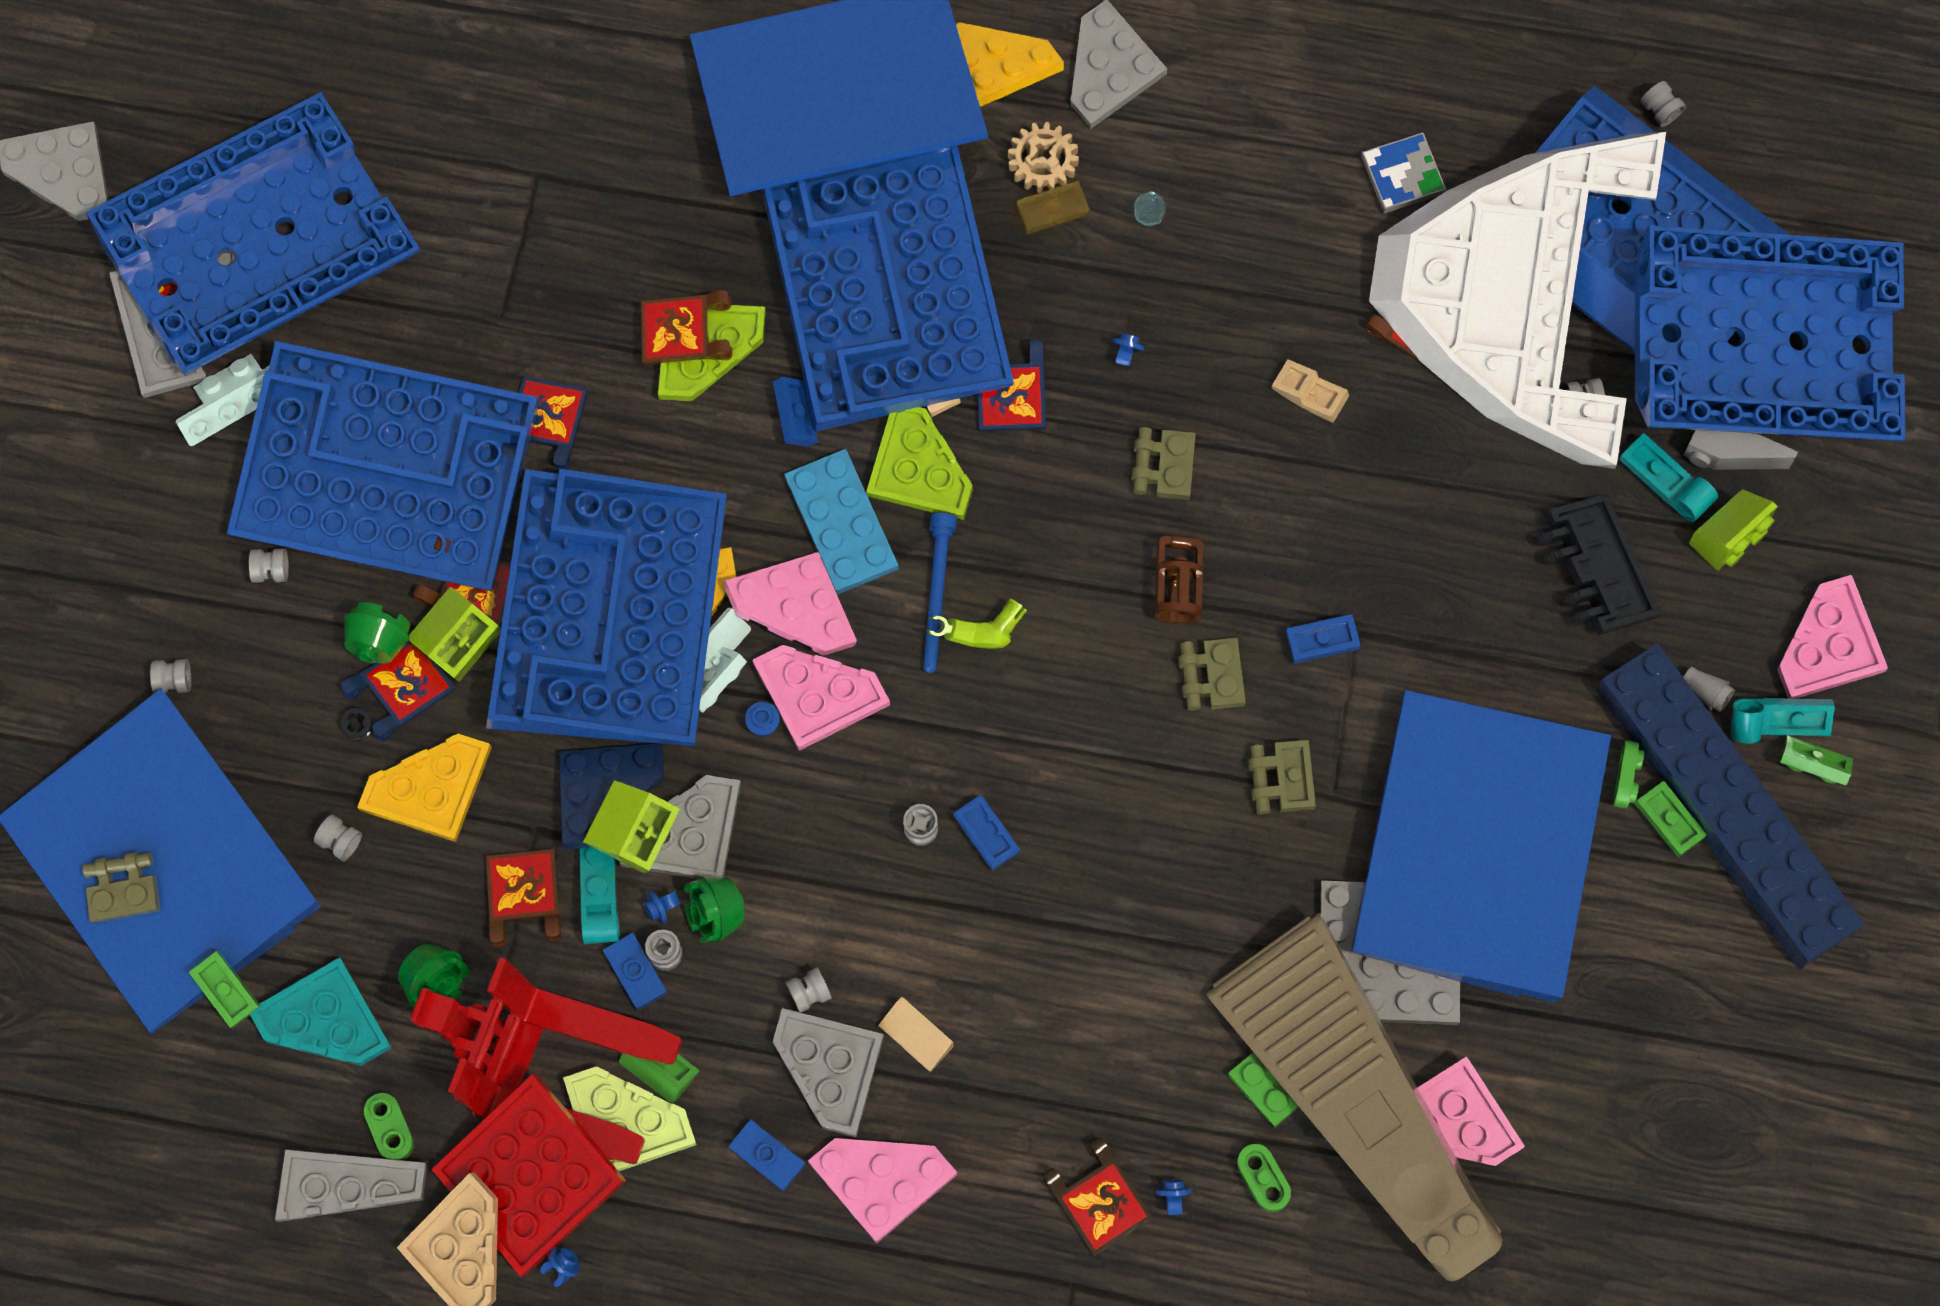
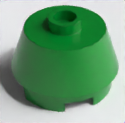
[344,602,411,664]
[683,876,744,944]
[398,944,469,1008]

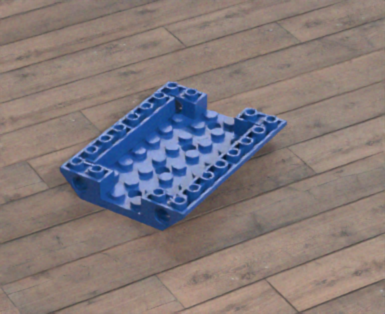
[1536,85,1790,353]
[86,92,420,375]
[1635,225,1905,442]

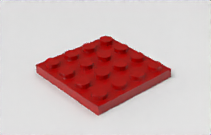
[431,1074,627,1277]

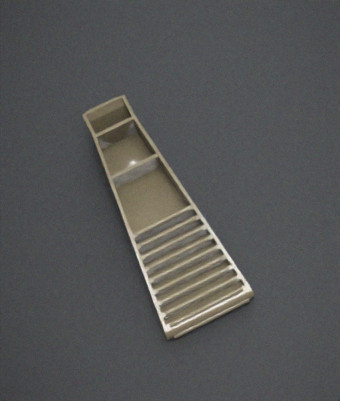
[1206,913,1503,1281]

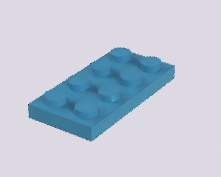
[784,449,899,595]

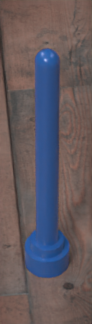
[923,513,957,673]

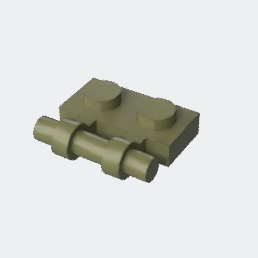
[1131,427,1196,500]
[1178,638,1246,711]
[1248,740,1316,815]
[82,851,161,924]

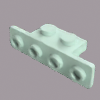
[176,354,269,446]
[699,607,751,713]

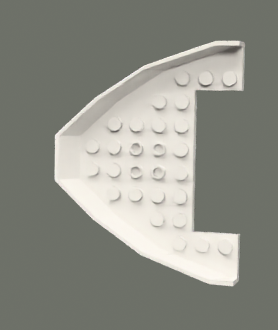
[1369,132,1666,469]

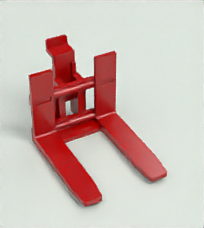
[410,958,682,1164]

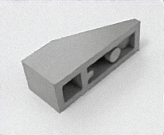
[1683,430,1798,470]

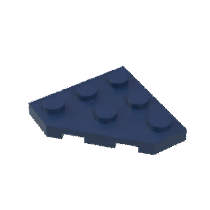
[559,743,665,850]

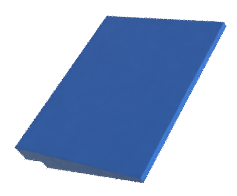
[690,0,988,196]
[761,145,1014,432]
[227,341,540,592]
[486,468,727,746]
[0,688,321,1034]
[1351,690,1611,1003]

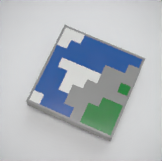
[1361,133,1446,213]

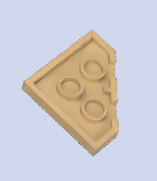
[397,1172,498,1306]

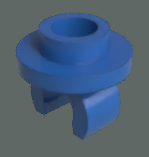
[1111,333,1145,367]
[745,702,780,737]
[643,891,681,925]
[1156,1179,1191,1215]
[540,1248,580,1287]

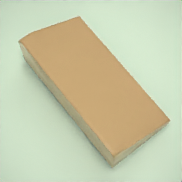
[878,996,954,1072]

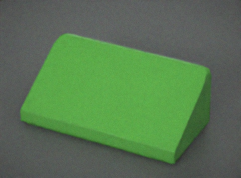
[619,1054,700,1103]

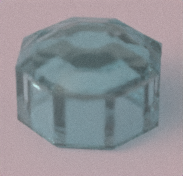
[1133,192,1166,227]

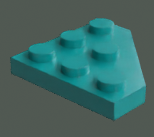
[250,957,392,1066]

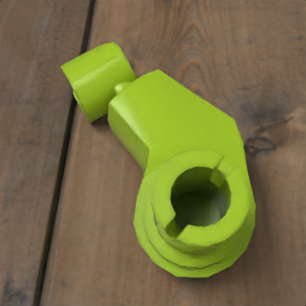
[926,598,1027,649]

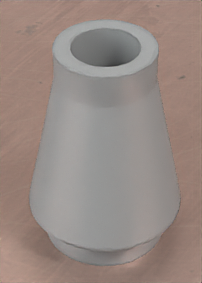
[1683,667,1735,712]

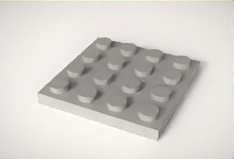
[1320,881,1460,1025]

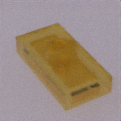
[1016,181,1089,235]

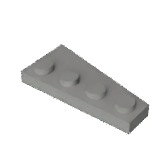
[109,271,207,398]
[275,1150,428,1222]

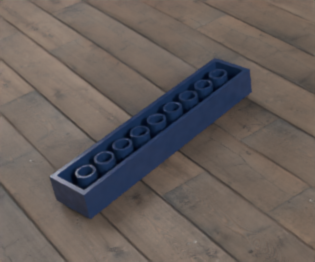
[1596,643,1865,970]

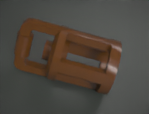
[1155,535,1203,624]

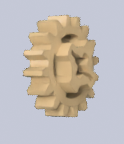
[1008,122,1079,193]

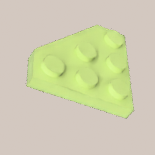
[563,1066,697,1171]

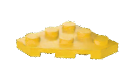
[956,22,1064,107]
[357,734,492,842]

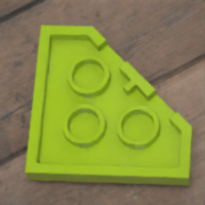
[658,305,766,401]
[866,407,973,520]

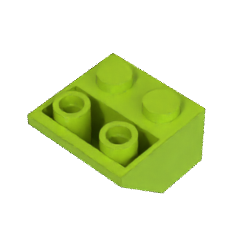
[1689,489,1778,571]
[409,586,501,682]
[583,780,680,874]

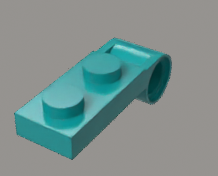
[1619,433,1718,522]
[1730,698,1835,744]
[579,847,620,944]

